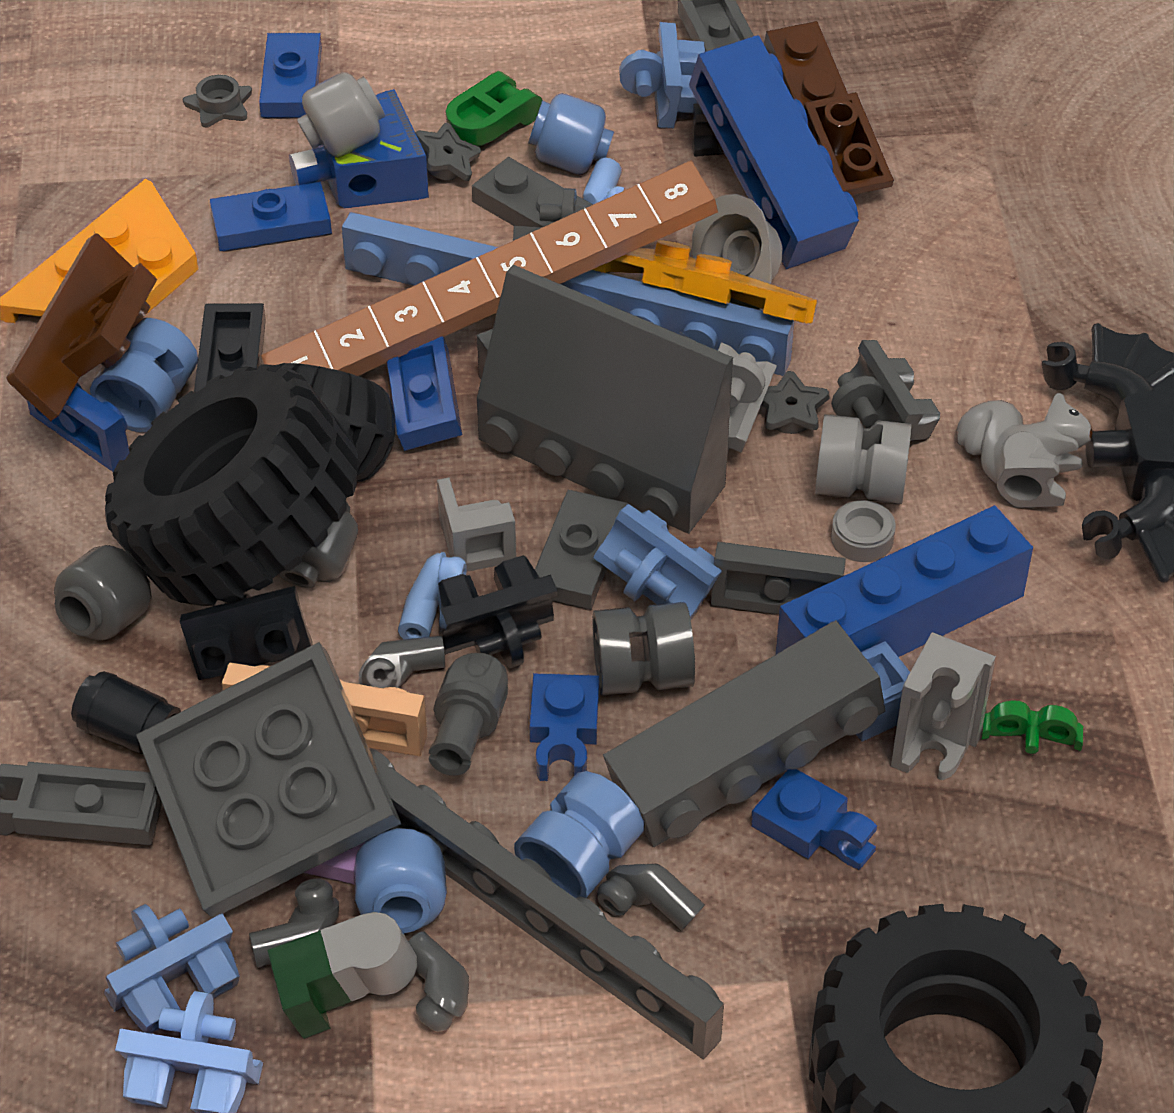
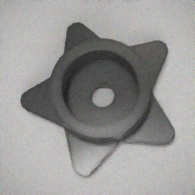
[182,75,252,128]
[415,123,481,181]
[761,371,830,434]

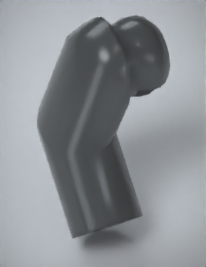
[358,635,445,688]
[597,864,705,930]
[249,879,339,968]
[408,931,469,1032]

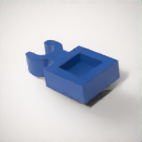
[530,673,599,781]

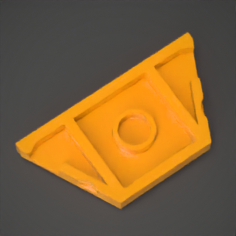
[0,179,198,323]

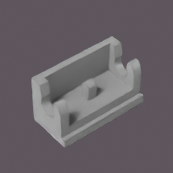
[891,632,996,780]

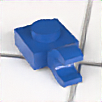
[752,769,877,869]

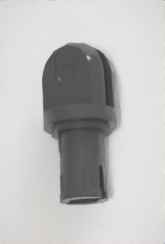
[428,653,508,776]

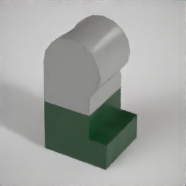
[267,912,417,1039]

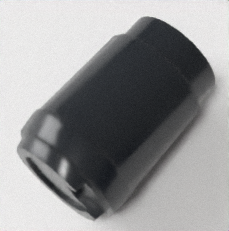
[71,671,181,754]

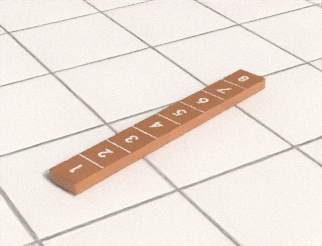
[261,160,718,376]

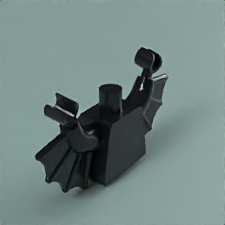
[1041,323,1174,583]

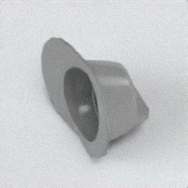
[692,194,783,310]

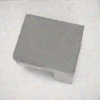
[437,477,516,571]

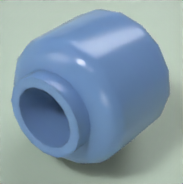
[528,93,614,175]
[354,828,447,934]

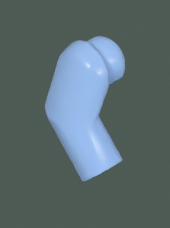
[583,158,624,204]
[398,552,467,639]

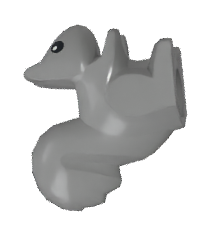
[956,393,1093,508]

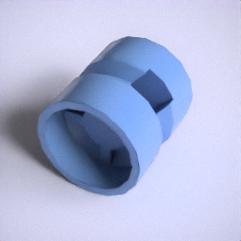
[90,318,198,432]
[514,771,644,898]

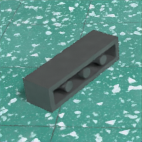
[603,620,886,847]

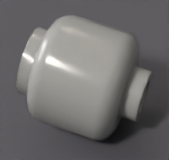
[297,72,385,158]

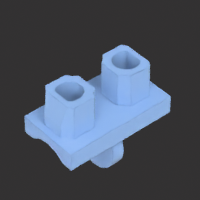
[115,991,263,1113]

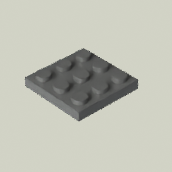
[136,642,401,918]

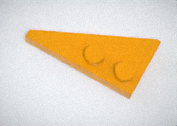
[592,240,817,324]

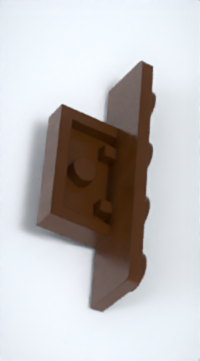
[6,233,157,421]

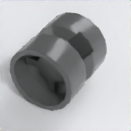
[592,602,695,696]

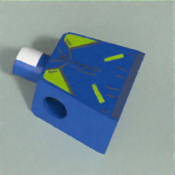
[289,89,429,208]

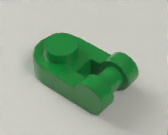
[445,71,543,147]

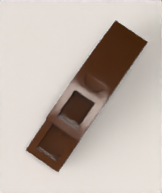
[764,21,894,196]

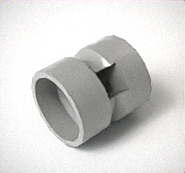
[815,414,911,504]

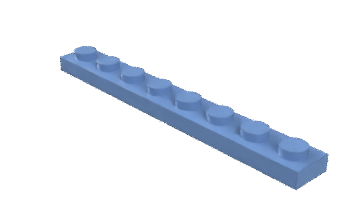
[342,212,794,376]

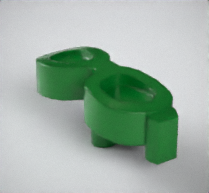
[982,700,1084,754]

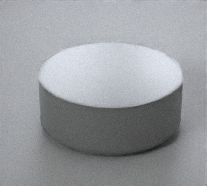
[831,500,896,562]

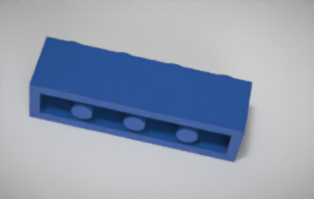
[689,35,859,269]
[776,505,1033,657]

